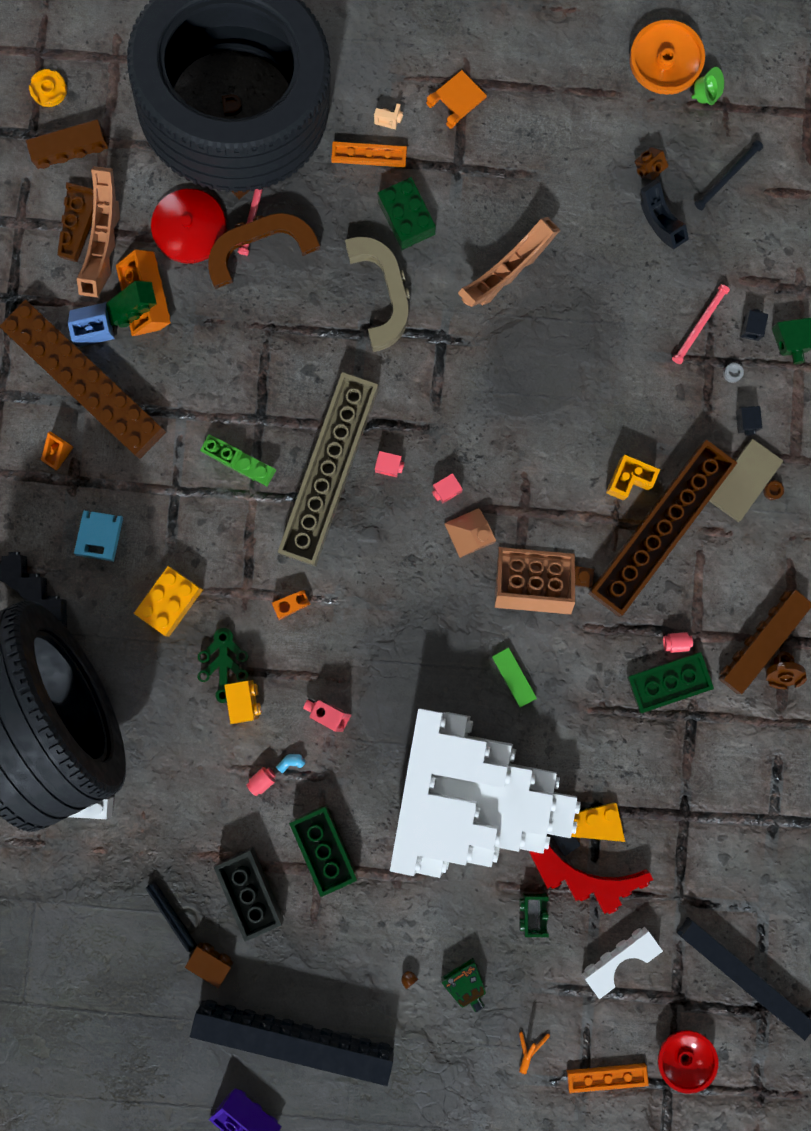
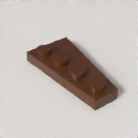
[57,182,93,262]

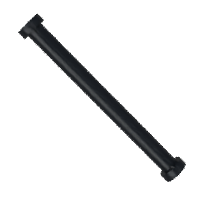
[694,140,763,211]

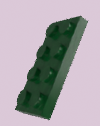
[627,652,714,714]

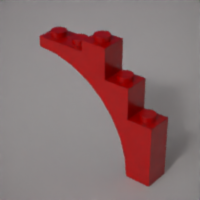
[529,846,654,914]

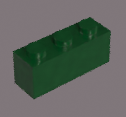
[106,281,157,328]

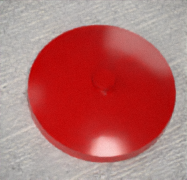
[151,189,226,264]

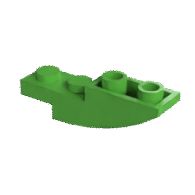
[200,434,276,487]

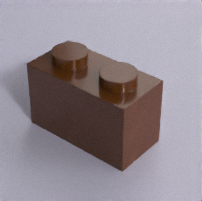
[184,942,234,988]

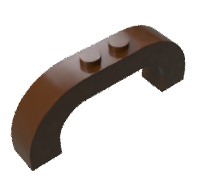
[208,213,320,289]

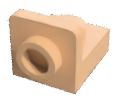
[374,103,403,130]

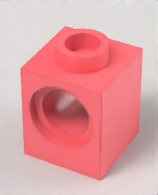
[375,451,404,478]
[432,473,463,504]

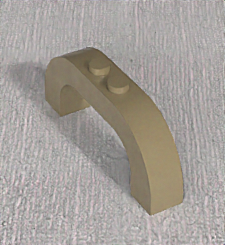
[345,237,410,352]

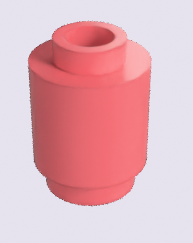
[663,632,693,653]
[246,767,276,796]

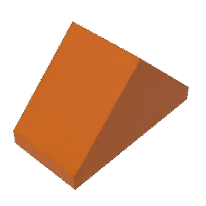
[41,431,73,470]

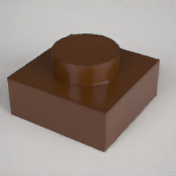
[575,566,594,588]

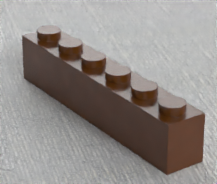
[719,590,811,694]

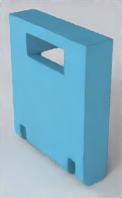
[74,510,123,562]

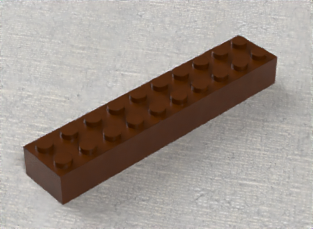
[0,299,166,459]
[588,440,737,617]

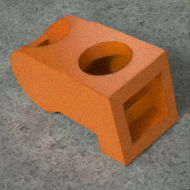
[272,590,311,620]

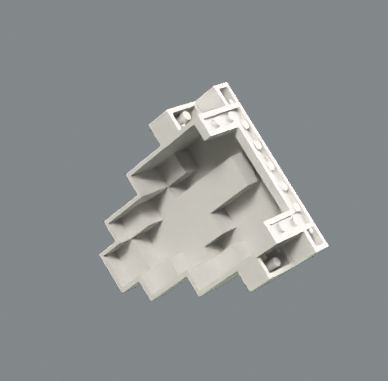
[390,709,581,878]

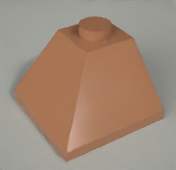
[444,508,496,558]

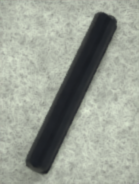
[146,882,197,952]

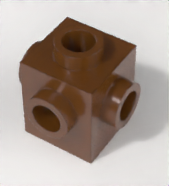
[634,147,668,180]

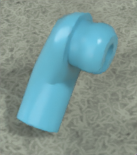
[276,754,305,773]

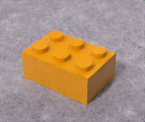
[133,566,203,636]

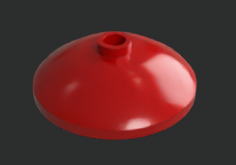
[657,1030,719,1094]

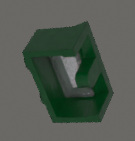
[519,893,549,938]

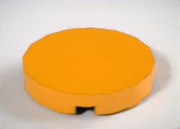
[29,69,67,107]

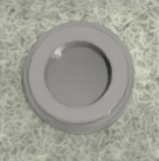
[723,363,744,383]

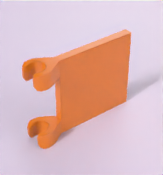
[426,70,487,129]

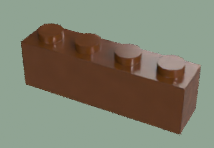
[26,119,108,169]

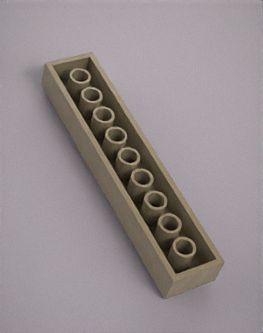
[278,372,379,567]

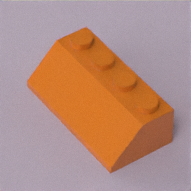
[115,250,171,336]

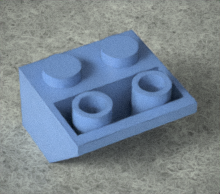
[68,302,115,347]

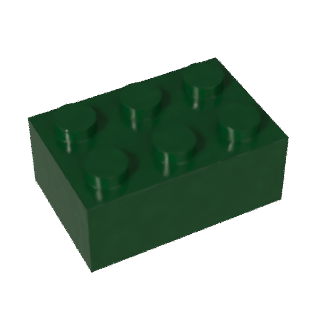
[377,177,436,250]

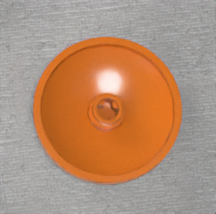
[629,20,705,95]

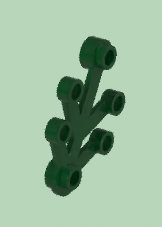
[197,628,249,703]

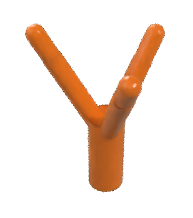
[519,1031,550,1074]

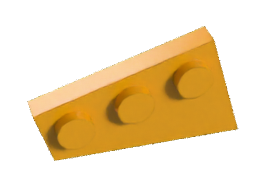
[571,803,625,842]

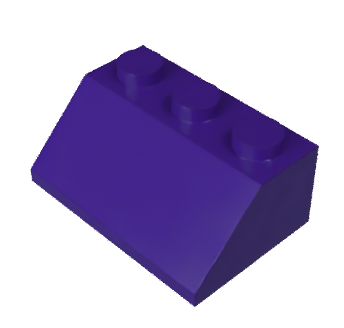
[209,1088,282,1131]

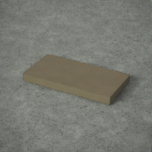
[709,439,783,522]

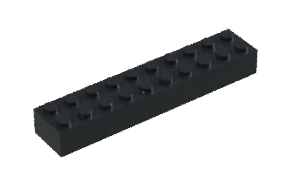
[190,1000,394,1086]

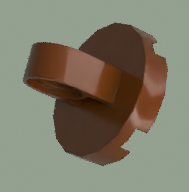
[765,651,807,690]

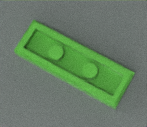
[492,648,537,708]

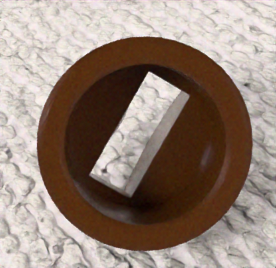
[401,971,418,989]

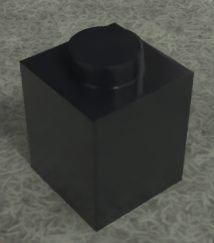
[740,309,768,341]
[736,406,762,436]

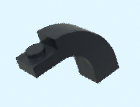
[640,180,689,249]

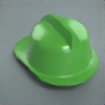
[691,67,724,105]

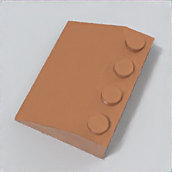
[495,547,575,614]

